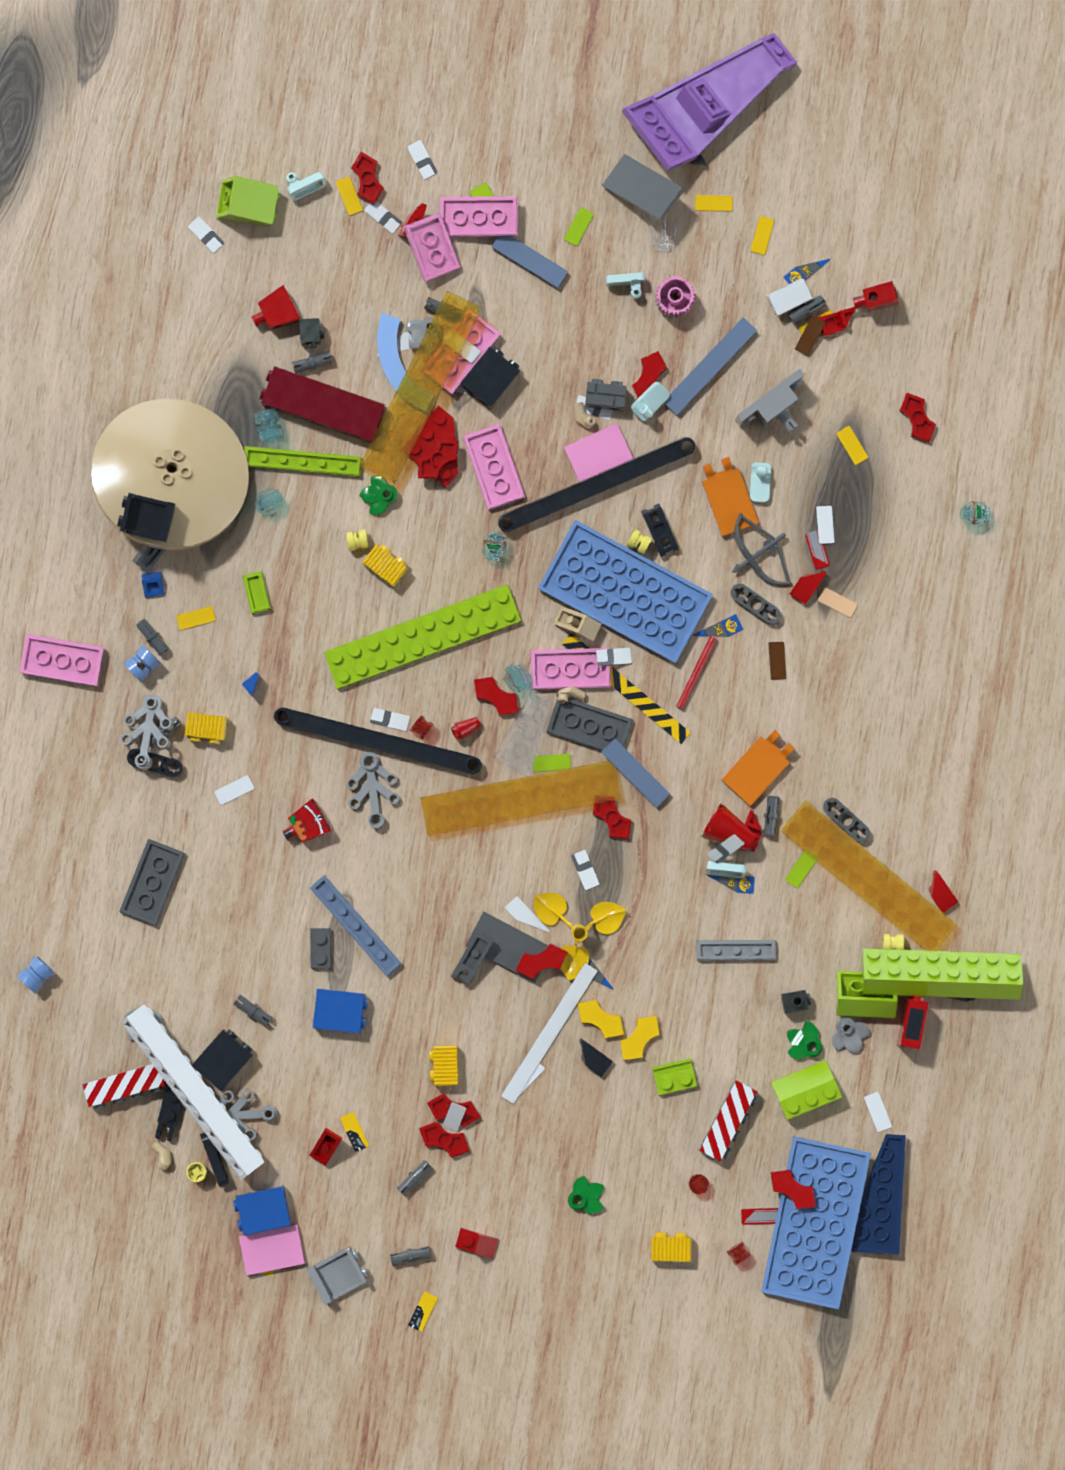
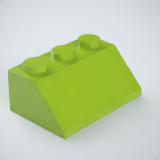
[836,971,898,1018]
[771,1060,842,1120]

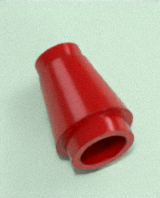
[451,717,481,741]

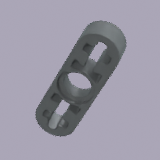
[731,584,781,624]
[823,798,870,842]

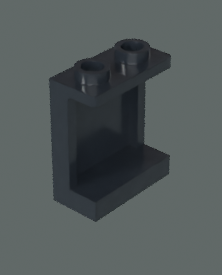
[460,346,520,410]
[117,492,176,543]
[192,1029,253,1091]

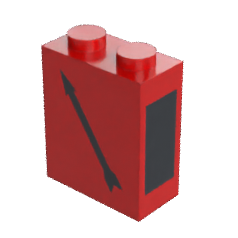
[897,996,929,1049]

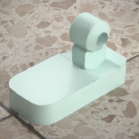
[286,172,327,201]
[605,273,645,299]
[631,382,670,421]
[749,462,771,503]
[706,860,746,878]

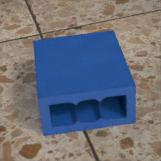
[313,989,368,1033]
[233,1185,291,1235]

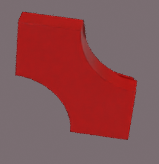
[351,151,384,205]
[632,351,667,398]
[899,392,936,443]
[418,439,458,479]
[474,677,519,716]
[593,795,631,840]
[515,943,568,979]
[427,1093,480,1127]
[419,1121,470,1158]
[770,1169,816,1209]

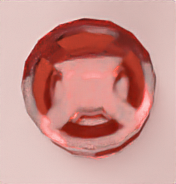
[410,715,434,740]
[689,1174,709,1194]
[727,1241,751,1265]

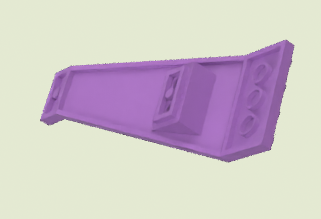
[622,33,797,172]

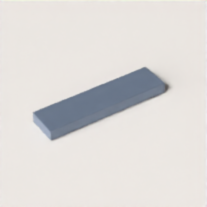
[491,236,568,289]
[601,738,670,808]

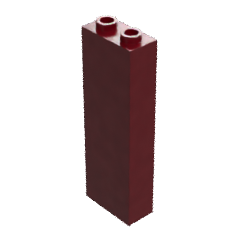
[259,366,386,444]

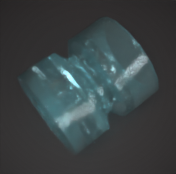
[253,409,284,442]

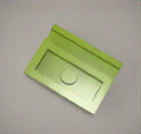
[652,1058,697,1095]

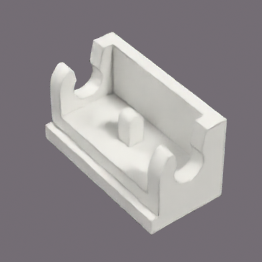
[766,279,812,316]

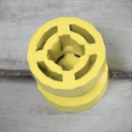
[346,529,369,552]
[626,529,653,555]
[882,934,904,950]
[186,1162,208,1182]

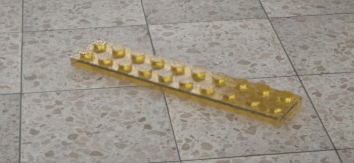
[359,291,482,483]
[420,761,621,836]
[780,800,958,951]

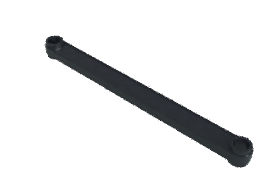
[498,437,696,532]
[274,707,482,774]

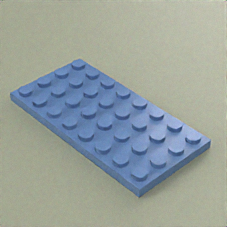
[538,520,713,663]
[761,1136,871,1309]

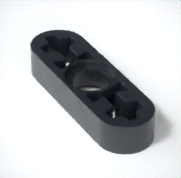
[127,749,183,777]
[200,1133,230,1188]

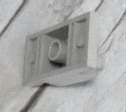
[735,369,805,433]

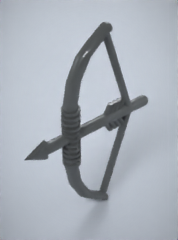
[732,513,791,585]

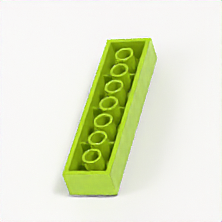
[861,948,1023,1000]

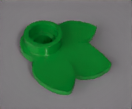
[359,476,398,515]
[787,1021,822,1059]
[568,1176,604,1214]

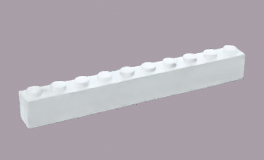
[121,1004,264,1180]

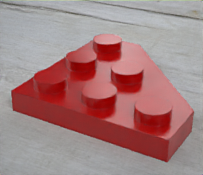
[401,405,458,488]

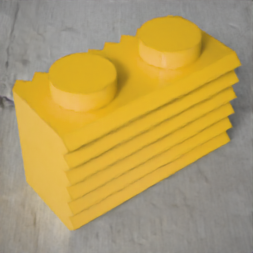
[362,544,408,588]
[185,712,228,744]
[429,1045,458,1086]
[651,1232,691,1262]

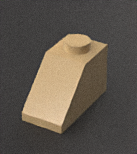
[553,606,601,641]

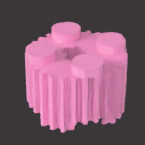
[655,276,695,318]

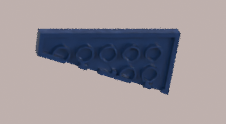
[851,1134,906,1255]

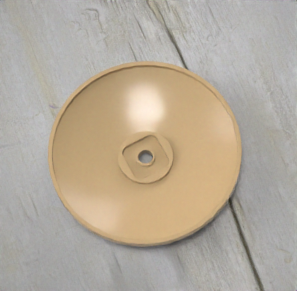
[91,399,249,550]

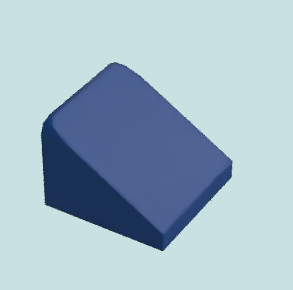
[142,572,164,598]
[242,672,260,697]

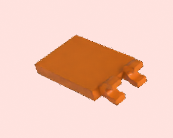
[702,457,759,537]
[721,730,795,806]

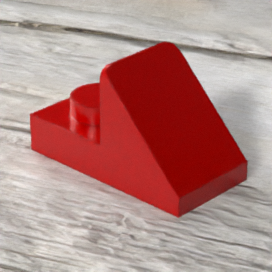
[309,1128,342,1166]
[455,1228,498,1258]

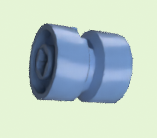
[124,645,161,682]
[17,956,55,993]

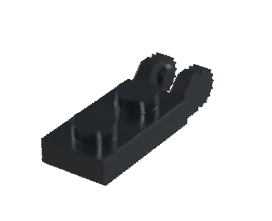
[155,1084,182,1142]

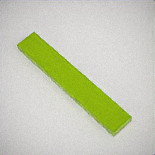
[244,446,362,477]

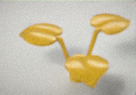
[533,892,627,981]

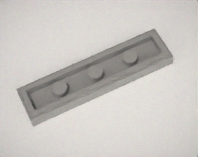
[696,940,776,960]

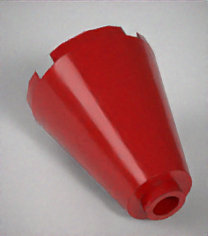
[701,803,758,852]

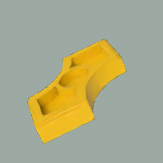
[577,1000,624,1038]
[620,1016,659,1060]

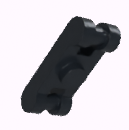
[641,503,679,557]

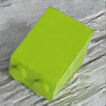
[216,176,280,226]

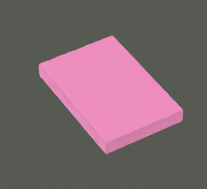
[403,213,461,282]
[564,423,633,481]
[239,1224,305,1276]

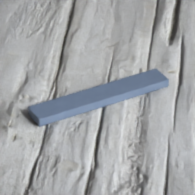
[664,317,757,416]
[310,875,402,977]

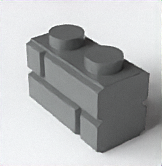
[585,379,626,411]

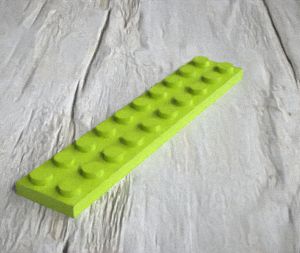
[324,584,521,689]

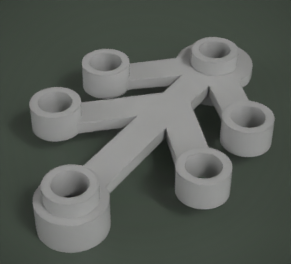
[120,694,174,770]
[346,752,400,828]
[219,1089,277,1141]

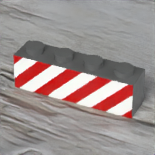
[82,1064,166,1110]
[699,1080,758,1162]

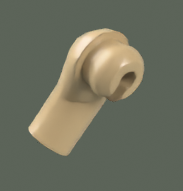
[574,402,595,428]
[557,686,585,704]
[151,1141,172,1170]

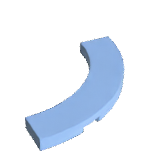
[377,312,434,413]

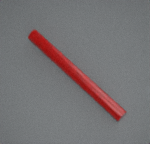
[676,636,717,709]

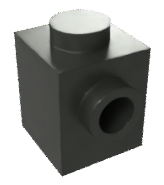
[299,318,324,348]
[781,990,811,1013]

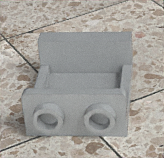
[307,1246,369,1305]

